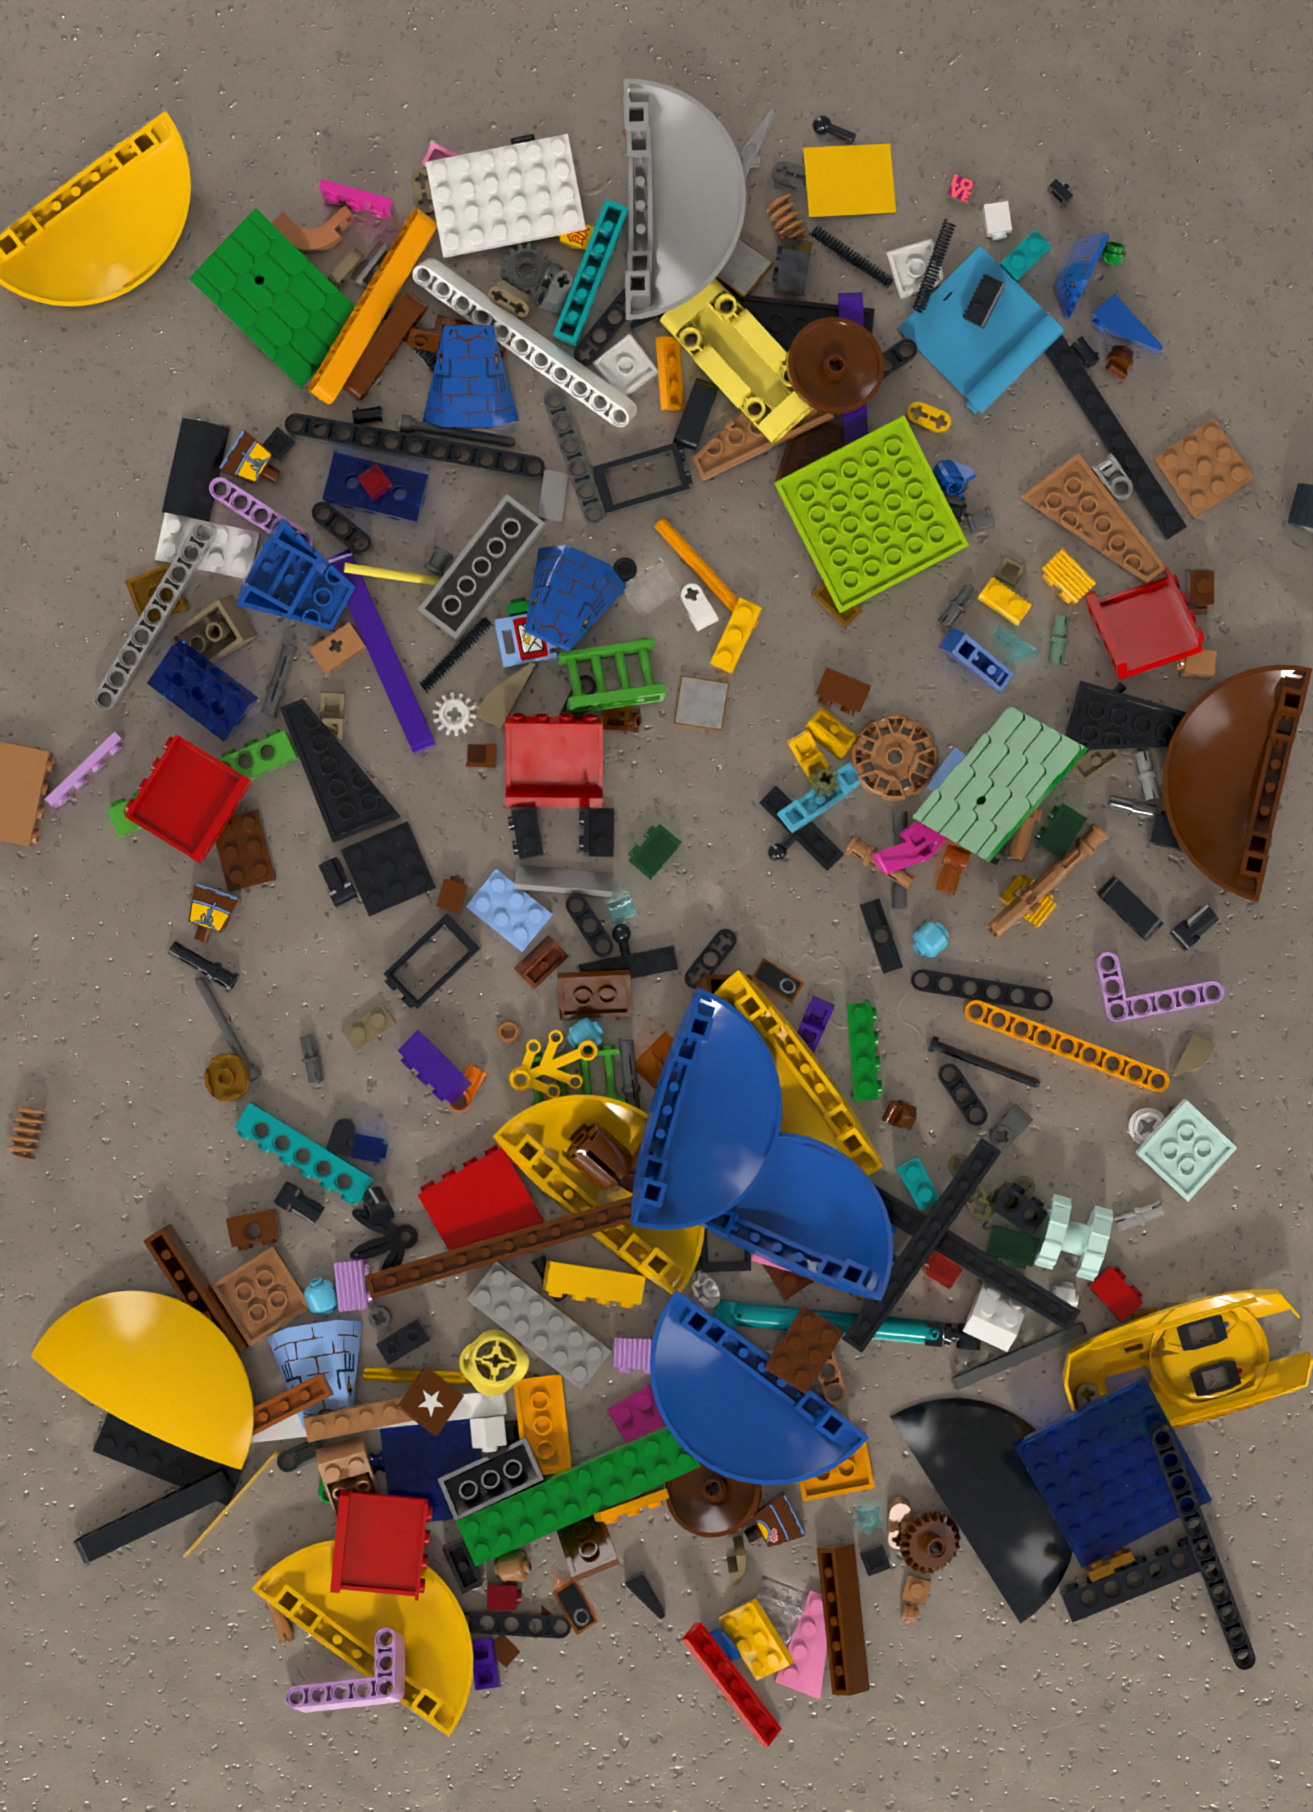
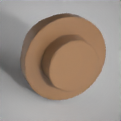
[496,1020,521,1044]

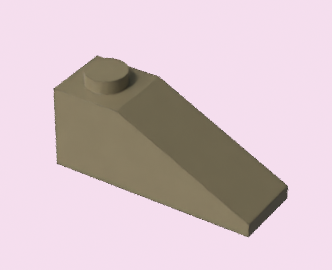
[474,662,536,730]

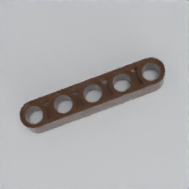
[342,291,429,401]

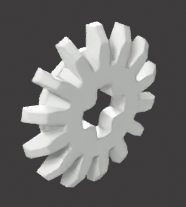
[433,692,476,736]

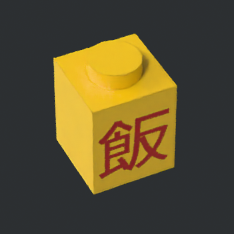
[557,224,595,254]

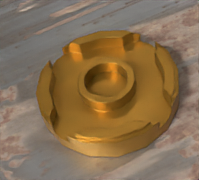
[204,1054,251,1102]

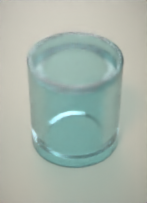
[607,896,637,925]

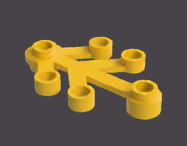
[509,1029,598,1099]

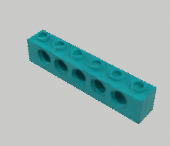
[553,199,629,347]
[234,1102,376,1205]

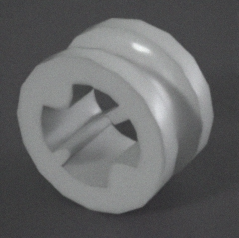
[545,1033,567,1054]

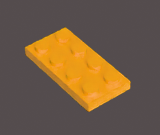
[514,1374,572,1475]

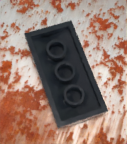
[162,418,230,522]
[438,1438,545,1522]

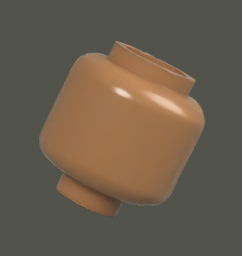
[494,1550,532,1583]

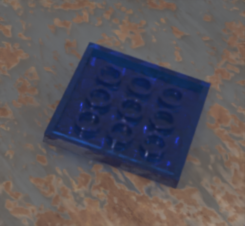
[380,1418,482,1522]

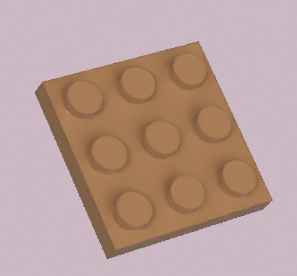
[1153,419,1254,519]
[211,1246,309,1347]

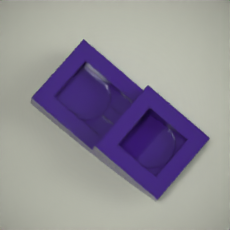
[797,995,835,1053]
[471,1638,501,1690]

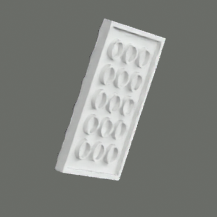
[426,134,586,258]

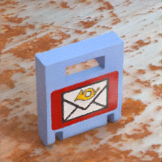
[493,614,559,669]

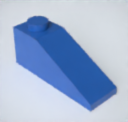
[1091,293,1163,354]
[939,628,1015,693]

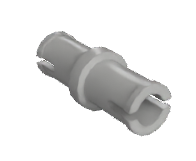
[1135,750,1161,801]
[1114,1200,1165,1233]

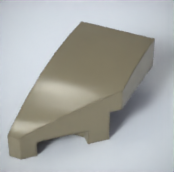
[320,691,345,739]
[1170,1033,1215,1077]
[726,1536,746,1586]

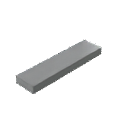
[515,865,614,897]

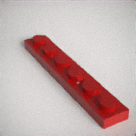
[681,1622,782,1747]

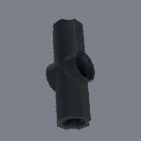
[859,898,903,974]

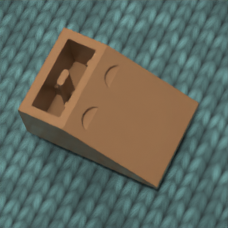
[316,1436,380,1520]

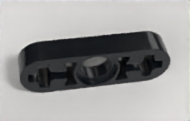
[685,929,737,989]

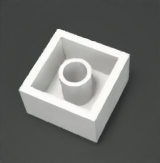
[963,1281,1027,1352]

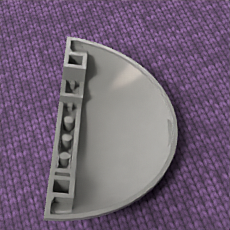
[624,79,747,320]

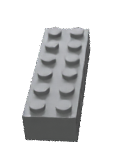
[418,494,546,641]
[466,1261,612,1390]

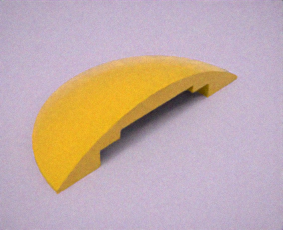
[0,110,191,306]
[714,970,884,1176]
[493,1095,705,1295]
[31,1290,254,1470]
[252,1540,473,1737]

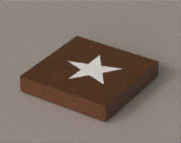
[397,1367,464,1436]

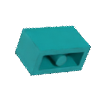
[1000,229,1052,283]
[895,1156,940,1211]

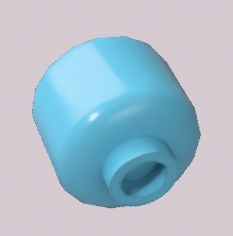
[913,922,949,958]
[567,1017,605,1052]
[304,1277,338,1316]

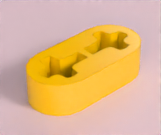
[906,402,951,434]

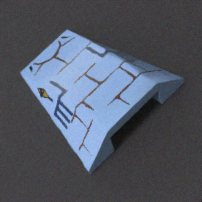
[267,1320,363,1429]

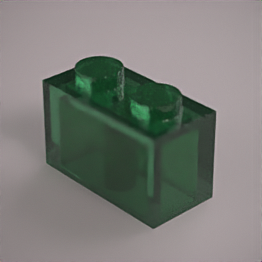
[1034,803,1087,861]
[628,824,682,880]
[984,1224,1040,1270]

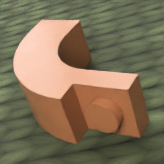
[271,205,353,254]

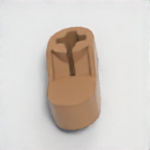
[887,1497,911,1550]

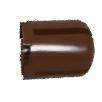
[562,1119,633,1190]

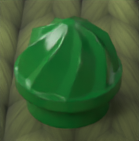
[1102,241,1126,266]

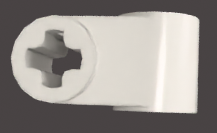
[681,583,719,632]

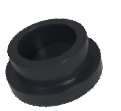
[613,557,637,582]

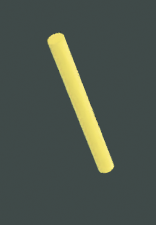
[344,563,440,586]

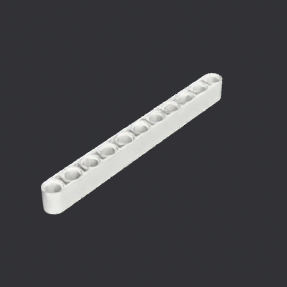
[412,258,637,427]
[251,1391,508,1443]

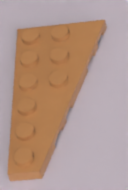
[692,375,834,481]
[1020,453,1166,583]

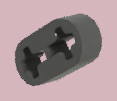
[772,162,807,192]

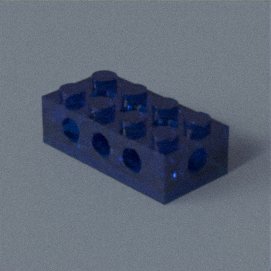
[322,452,430,525]
[147,640,258,741]

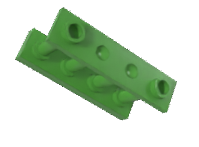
[557,637,666,714]
[522,1045,625,1108]

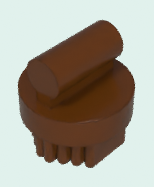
[1105,345,1134,380]
[882,1100,917,1128]

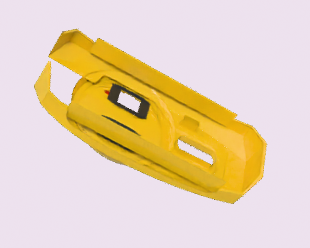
[1061,1289,1313,1446]

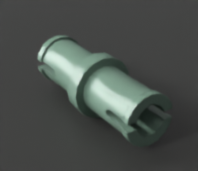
[1048,615,1070,665]

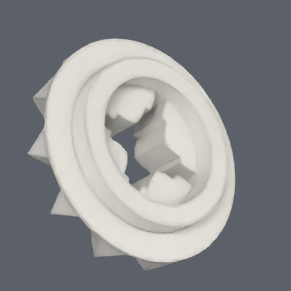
[1129,1108,1165,1145]
[690,1271,720,1308]

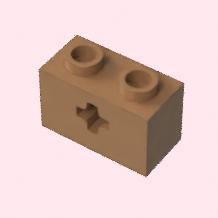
[309,622,367,675]
[1176,649,1217,679]

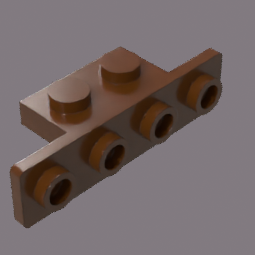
[406,314,505,360]

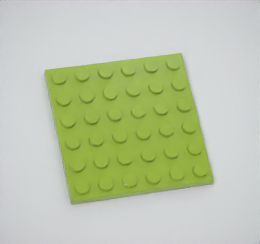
[774,415,969,613]

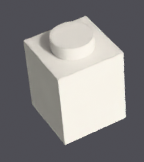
[982,201,1012,240]
[470,1416,507,1452]

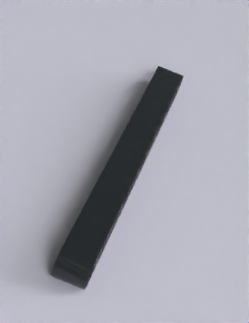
[285,413,545,481]
[1148,1421,1256,1670]

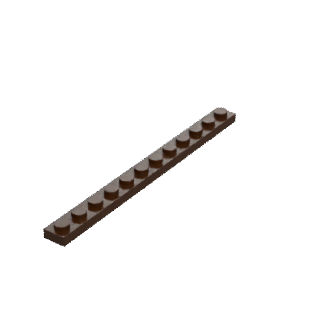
[365,1196,632,1299]

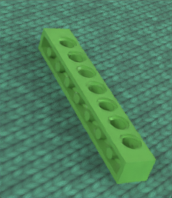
[107,729,298,837]

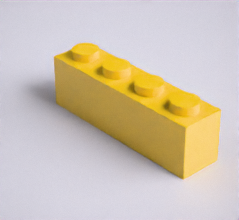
[542,1260,646,1308]

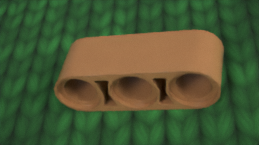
[818,1351,846,1405]

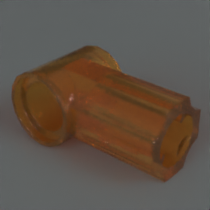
[935,843,971,895]

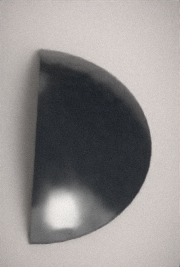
[890,1398,1077,1624]

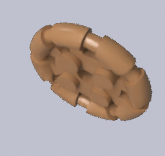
[851,714,938,801]

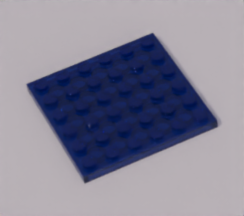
[1013,1374,1212,1568]

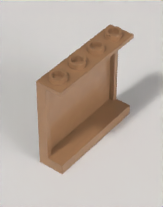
[0,742,55,848]

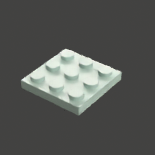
[1135,1099,1237,1201]

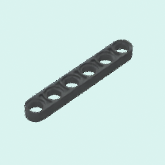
[544,388,605,525]
[951,1322,1088,1390]

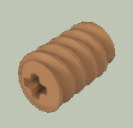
[765,193,812,246]
[6,1106,48,1160]

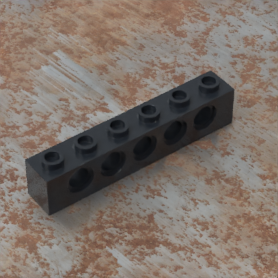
[1059,1537,1209,1623]

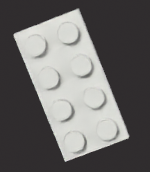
[155,513,260,579]

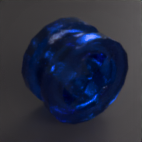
[370,1450,386,1474]

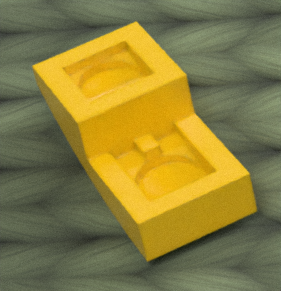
[786,730,832,784]

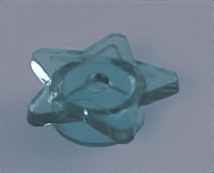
[853,1506,885,1537]

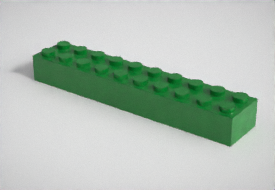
[456,1425,701,1566]

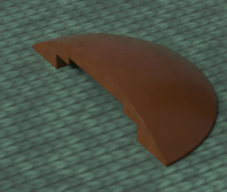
[1162,665,1312,903]

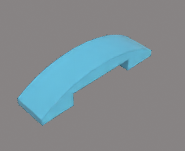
[777,761,867,833]

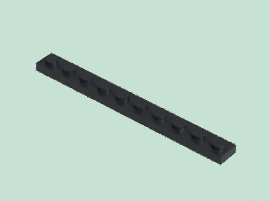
[1044,335,1187,541]
[842,1138,1002,1353]
[874,1184,1081,1332]

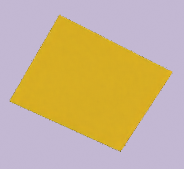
[803,143,896,217]

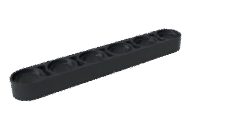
[911,969,1053,1011]
[462,1609,571,1639]

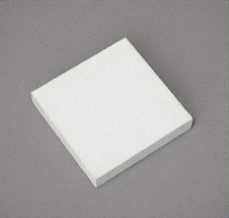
[886,238,945,299]
[592,333,658,397]

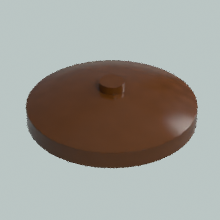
[786,317,884,414]
[665,1463,762,1539]

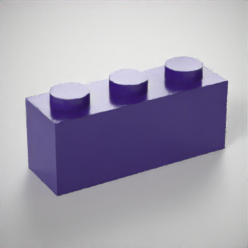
[397,1030,472,1104]

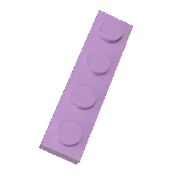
[45,731,124,807]

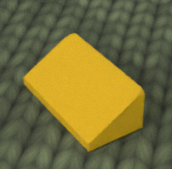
[804,707,858,759]

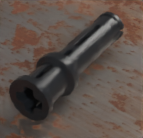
[168,941,240,993]

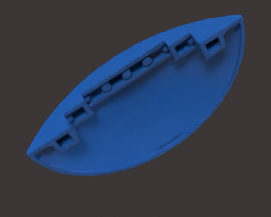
[630,988,782,1230]
[699,1132,893,1301]
[650,1290,869,1485]

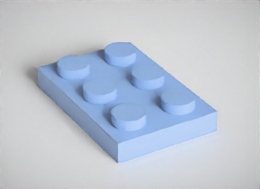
[466,869,553,952]

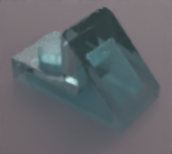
[993,625,1040,665]

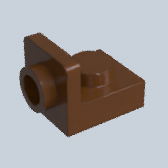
[603,706,642,733]

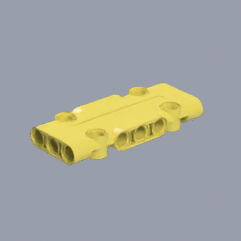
[660,278,814,444]

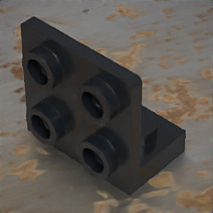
[579,806,614,857]

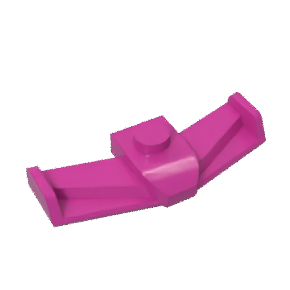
[871,821,947,875]

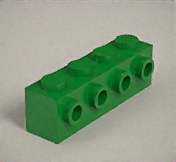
[846,1002,883,1102]

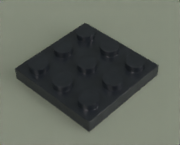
[341,821,436,917]

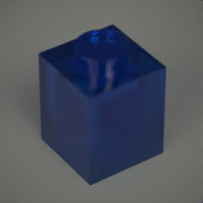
[351,1133,388,1163]

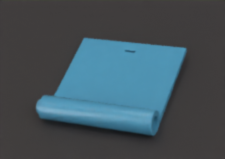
[897,246,1065,414]

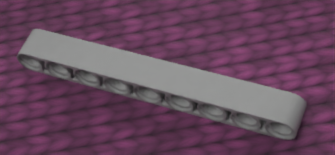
[93,521,217,710]

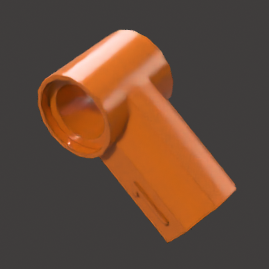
[449,1063,487,1111]

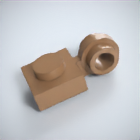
[901,1574,932,1624]

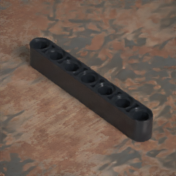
[73,1469,233,1564]

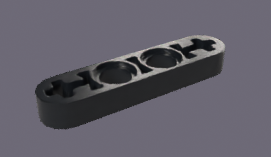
[574,288,627,366]

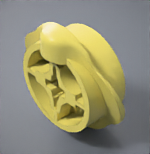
[458,1329,530,1396]

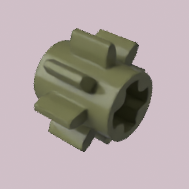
[808,767,839,797]

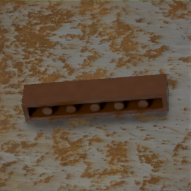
[143,1224,249,1354]
[817,1543,870,1696]

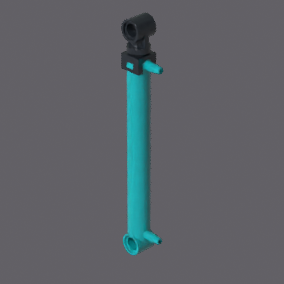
[714,1299,981,1350]

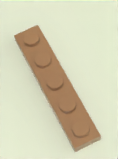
[303,1396,414,1442]

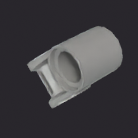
[1091,454,1133,502]

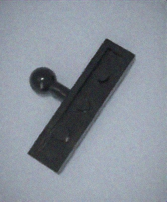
[759,786,844,871]
[578,924,678,979]

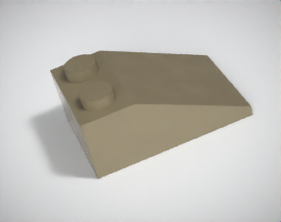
[168,594,258,677]

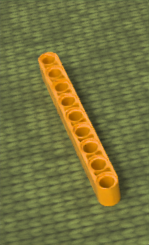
[308,209,437,404]
[963,1000,1170,1092]

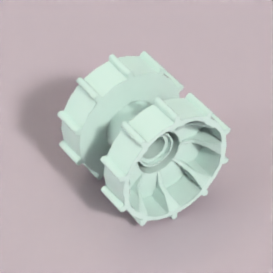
[1034,1194,1113,1281]

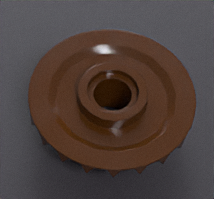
[900,1511,961,1574]

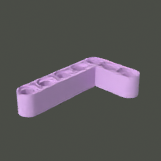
[209,477,313,547]
[1095,952,1224,1022]
[285,1627,405,1713]

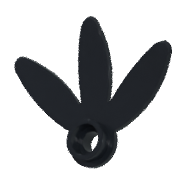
[350,1209,418,1271]

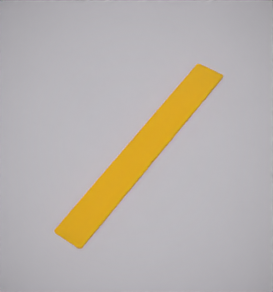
[183,1450,280,1557]

